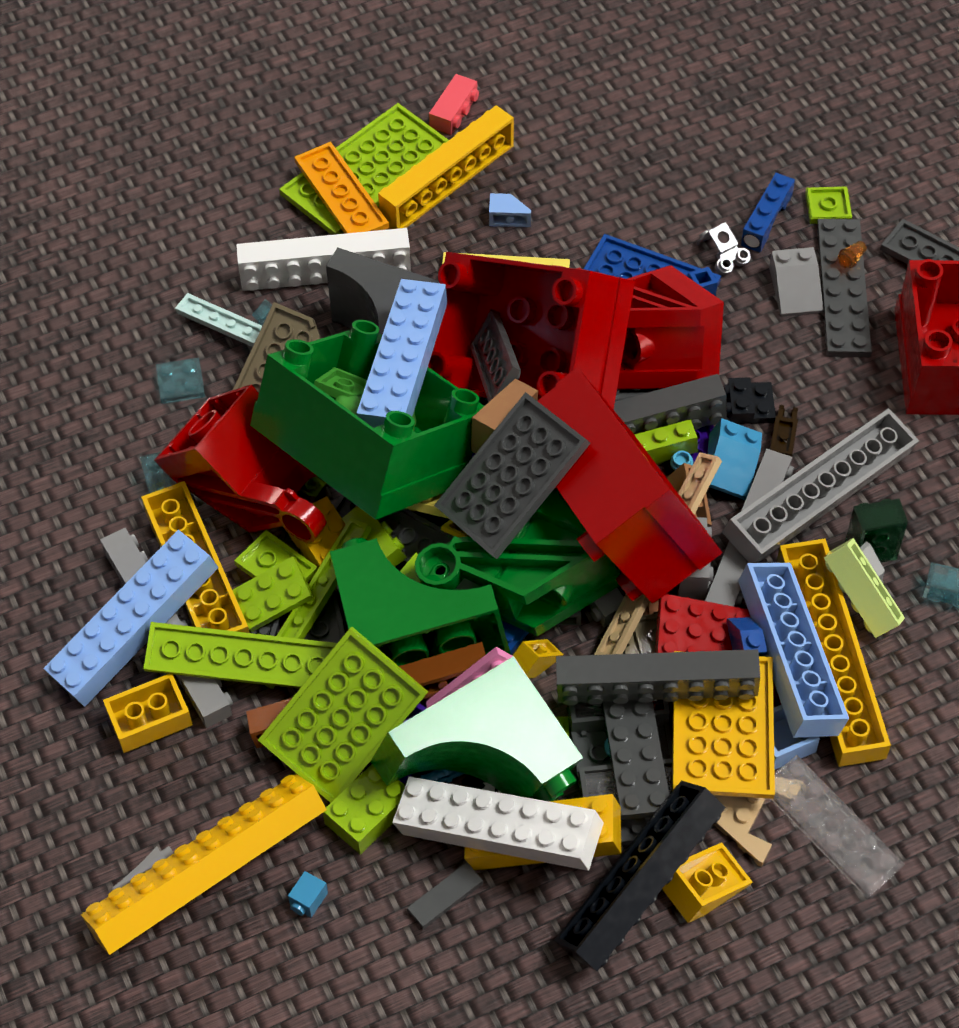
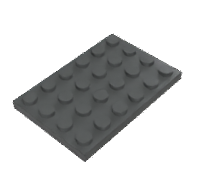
[434,392,591,559]

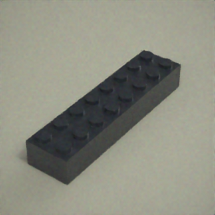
[554,780,726,971]

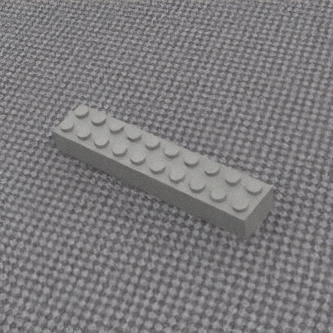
[722,408,919,563]

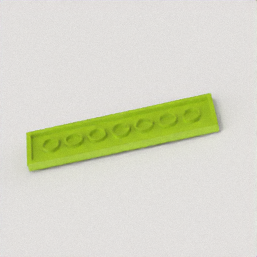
[143,622,337,689]

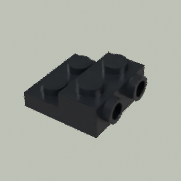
[723,377,776,424]

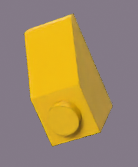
[513,639,564,678]

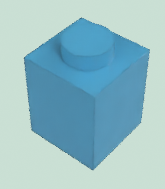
[288,871,328,918]

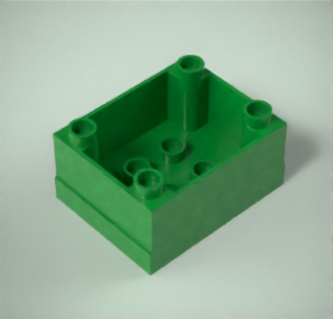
[250,320,484,520]

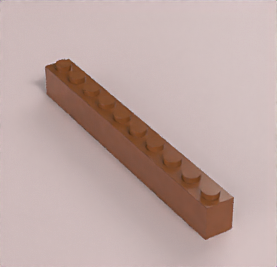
[246,642,486,748]

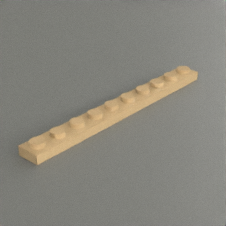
[594,452,722,655]

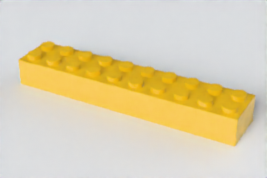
[777,538,891,767]
[81,773,327,955]

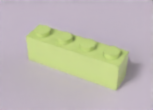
[824,538,905,638]

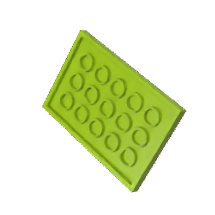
[258,627,428,803]

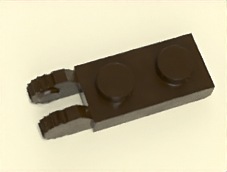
[770,405,798,457]

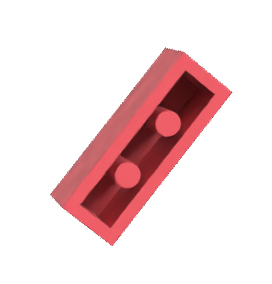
[429,74,479,135]

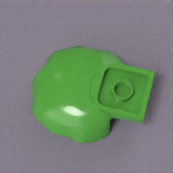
[314,367,416,431]

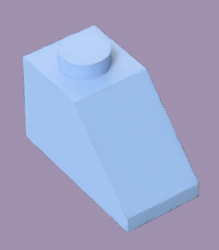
[489,193,531,227]

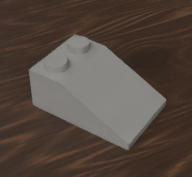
[769,247,824,317]

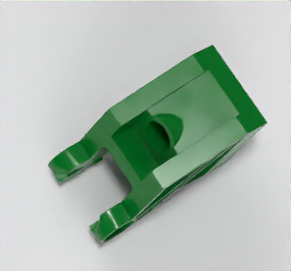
[415,489,623,636]

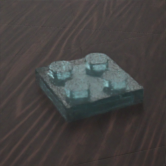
[156,357,205,404]

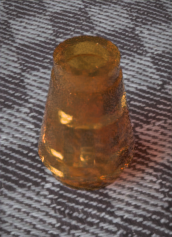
[838,241,867,268]

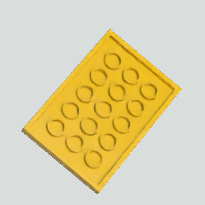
[672,651,775,799]

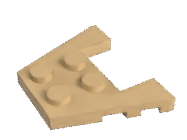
[713,778,803,867]

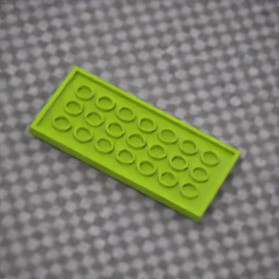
[279,103,449,235]

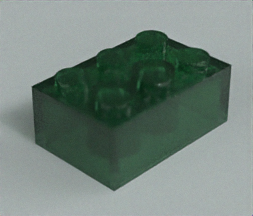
[845,498,908,563]

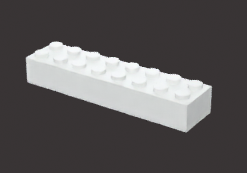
[237,228,411,291]
[392,777,604,871]

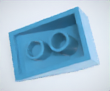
[707,418,762,500]

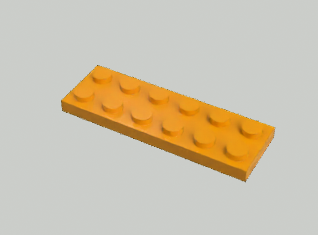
[294,142,389,234]

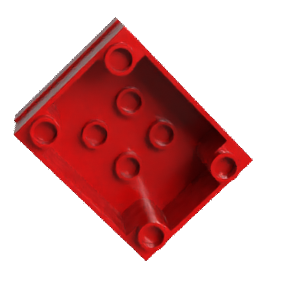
[428,252,635,410]
[895,259,959,415]
[538,367,723,604]

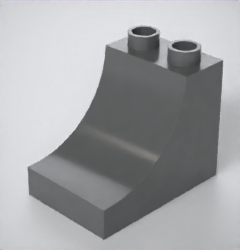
[326,247,439,335]

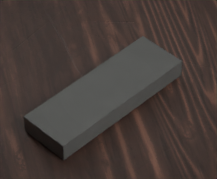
[407,862,483,930]

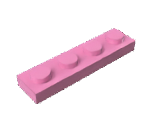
[426,647,513,708]

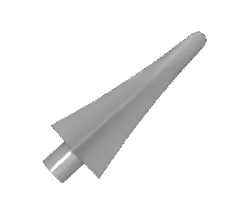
[112,846,174,890]

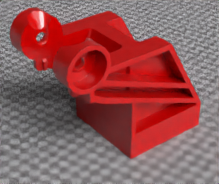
[551,265,724,389]
[154,384,327,543]

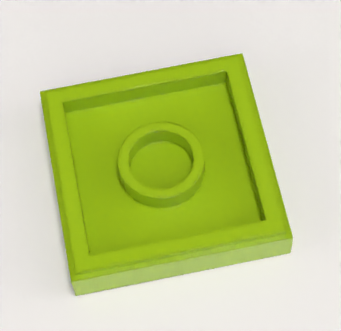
[805,187,852,224]

